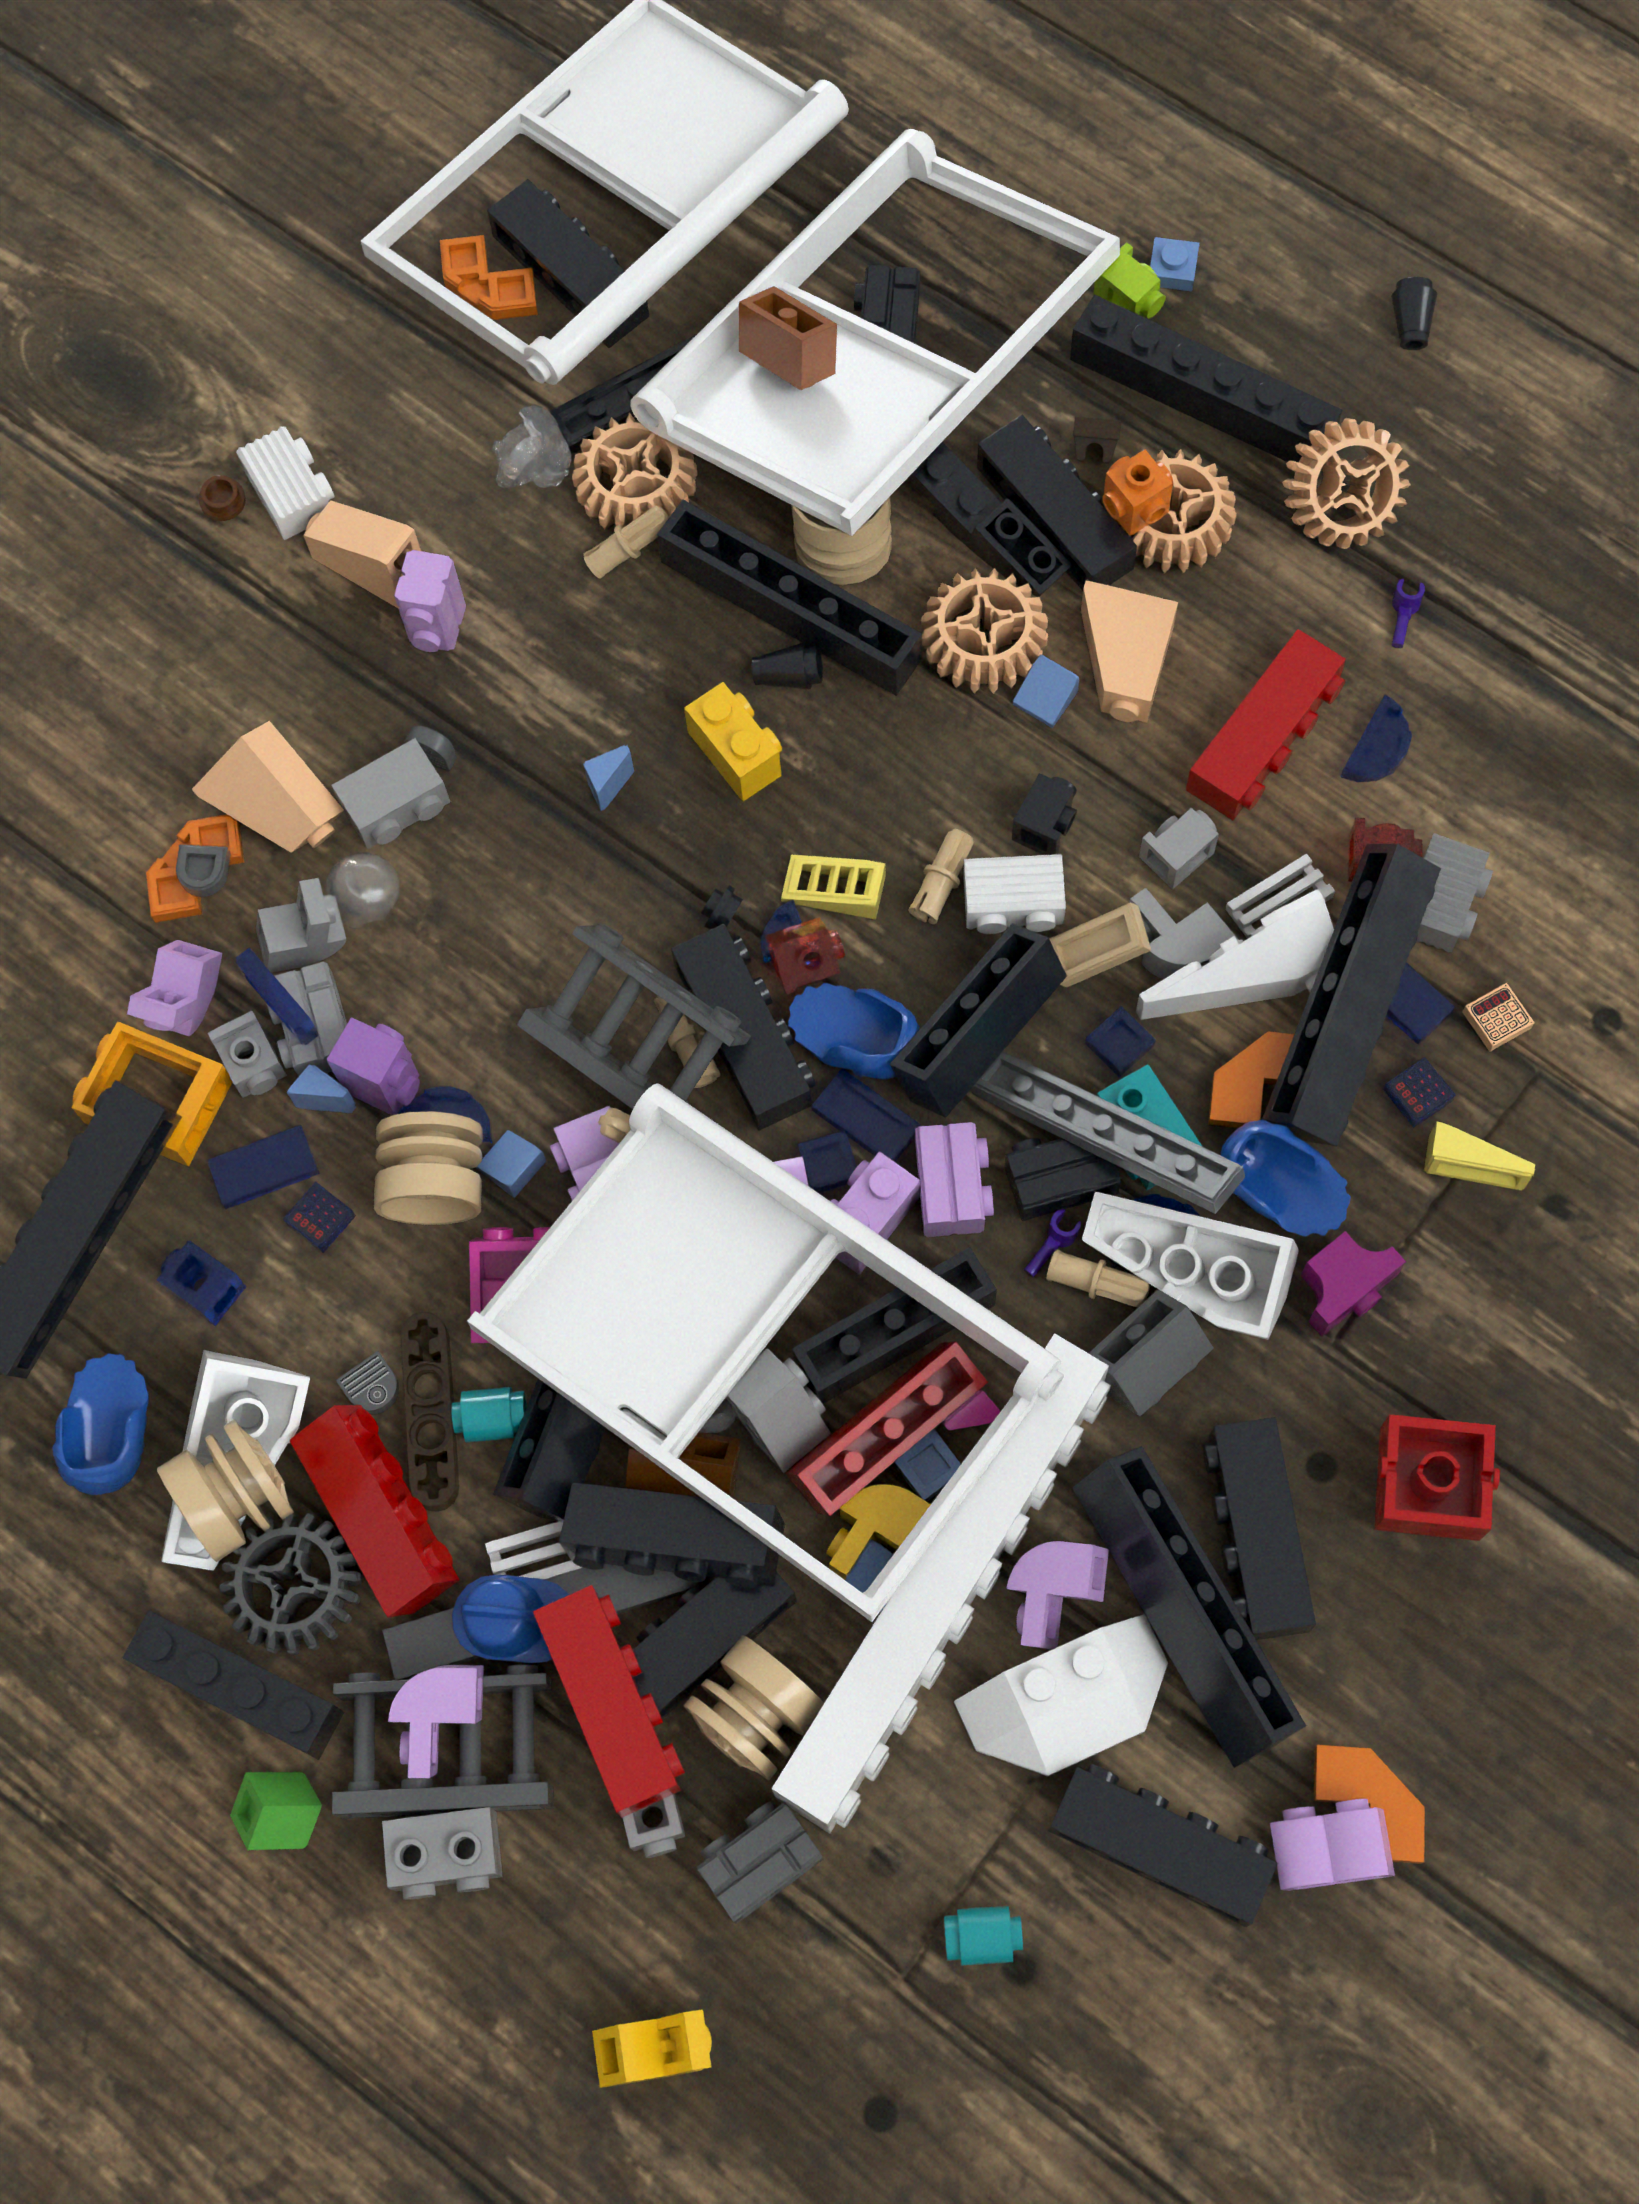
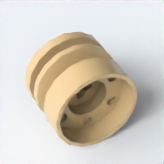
[791,497,892,585]
[374,1112,483,1225]
[157,1419,294,1562]
[684,1635,824,1780]

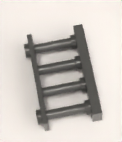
[517,923,751,1109]
[332,1665,554,1819]

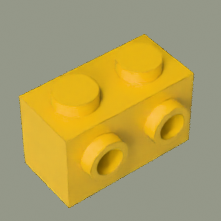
[684,682,782,802]

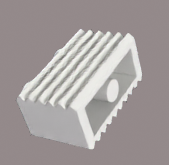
[236,426,335,540]
[963,854,1066,934]

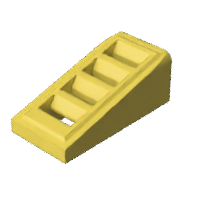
[781,855,886,920]
[1424,1121,1535,1191]

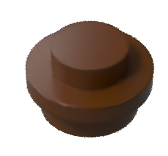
[199,475,246,521]

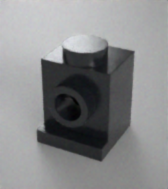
[1012,773,1077,855]

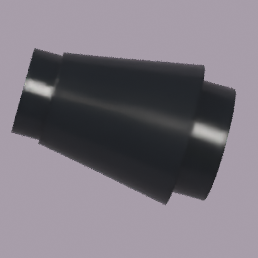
[1391,277,1437,350]
[752,642,823,689]

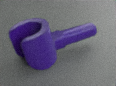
[1391,579,1425,648]
[1024,1209,1081,1277]

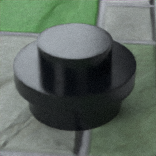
[701,885,743,930]

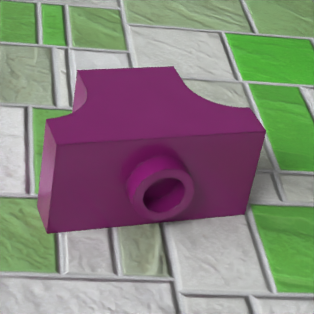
[1300,1231,1406,1337]

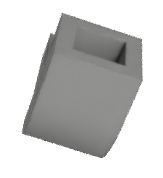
[256,878,346,974]
[1129,888,1238,979]

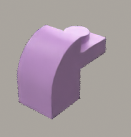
[127,940,223,1036]
[1007,1541,1109,1650]
[388,1665,484,1778]

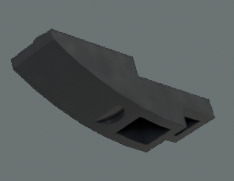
[907,442,1073,597]

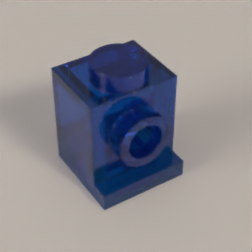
[157,1240,246,1326]

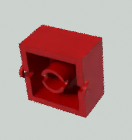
[1374,1414,1500,1541]

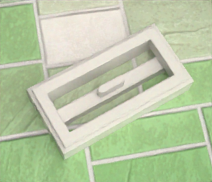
[1225,854,1335,939]
[485,1521,583,1580]

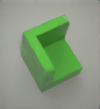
[230,1772,322,1850]

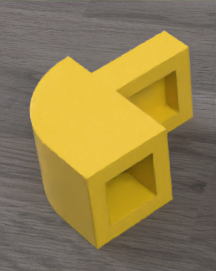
[826,1484,931,1580]
[592,2010,712,2088]

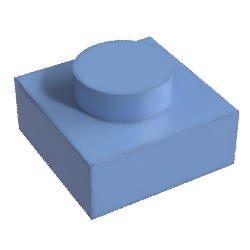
[1150,237,1199,291]
[893,1429,961,1502]

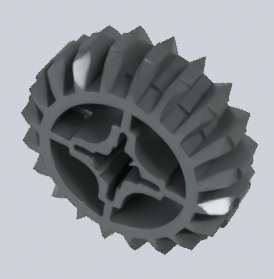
[219,1513,363,1656]

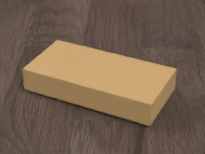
[1050,902,1151,987]

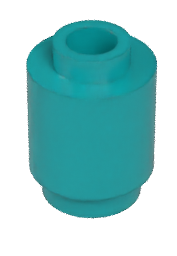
[452,1387,527,1443]
[944,1906,1023,1966]

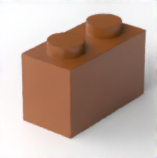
[739,286,837,390]

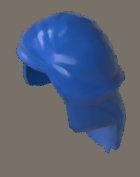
[788,983,919,1080]
[1220,1120,1351,1237]
[52,1353,149,1495]

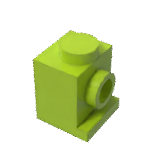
[1093,242,1166,319]

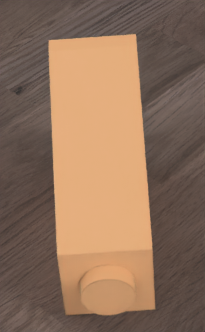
[303,500,421,609]
[1081,580,1178,723]
[192,721,344,853]

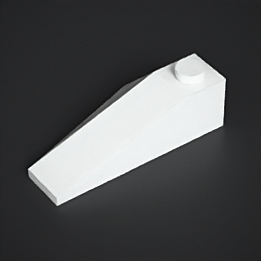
[1136,889,1334,1020]
[1082,1192,1299,1340]
[161,1350,310,1571]

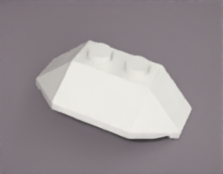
[954,1614,1168,1776]

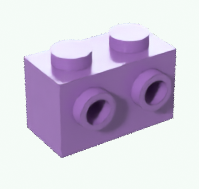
[326,1017,420,1115]

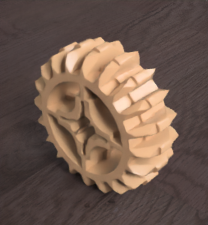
[572,413,698,530]
[1282,418,1411,549]
[1111,449,1236,574]
[921,568,1048,694]

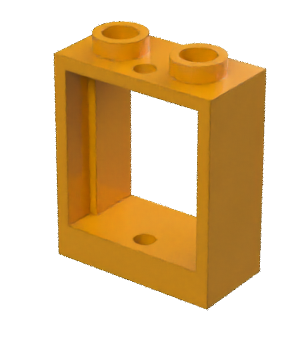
[71,1021,233,1167]

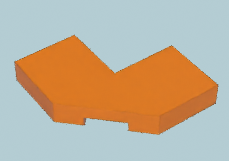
[440,235,538,320]
[146,814,245,923]
[1208,1031,1294,1128]
[1314,1745,1425,1864]

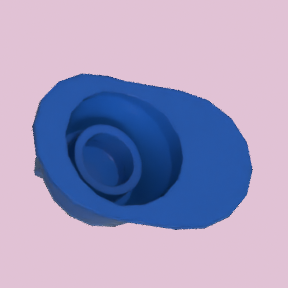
[452,1575,570,1663]

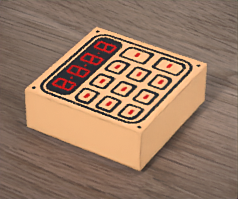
[1462,983,1534,1052]

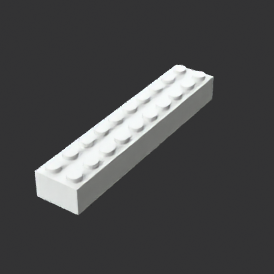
[772,1333,1111,1834]

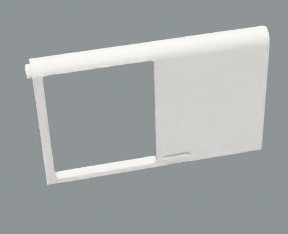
[361,0,849,385]
[630,129,1120,536]
[467,1083,1064,1622]

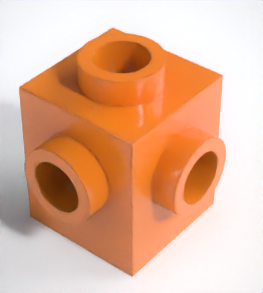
[1102,449,1173,536]

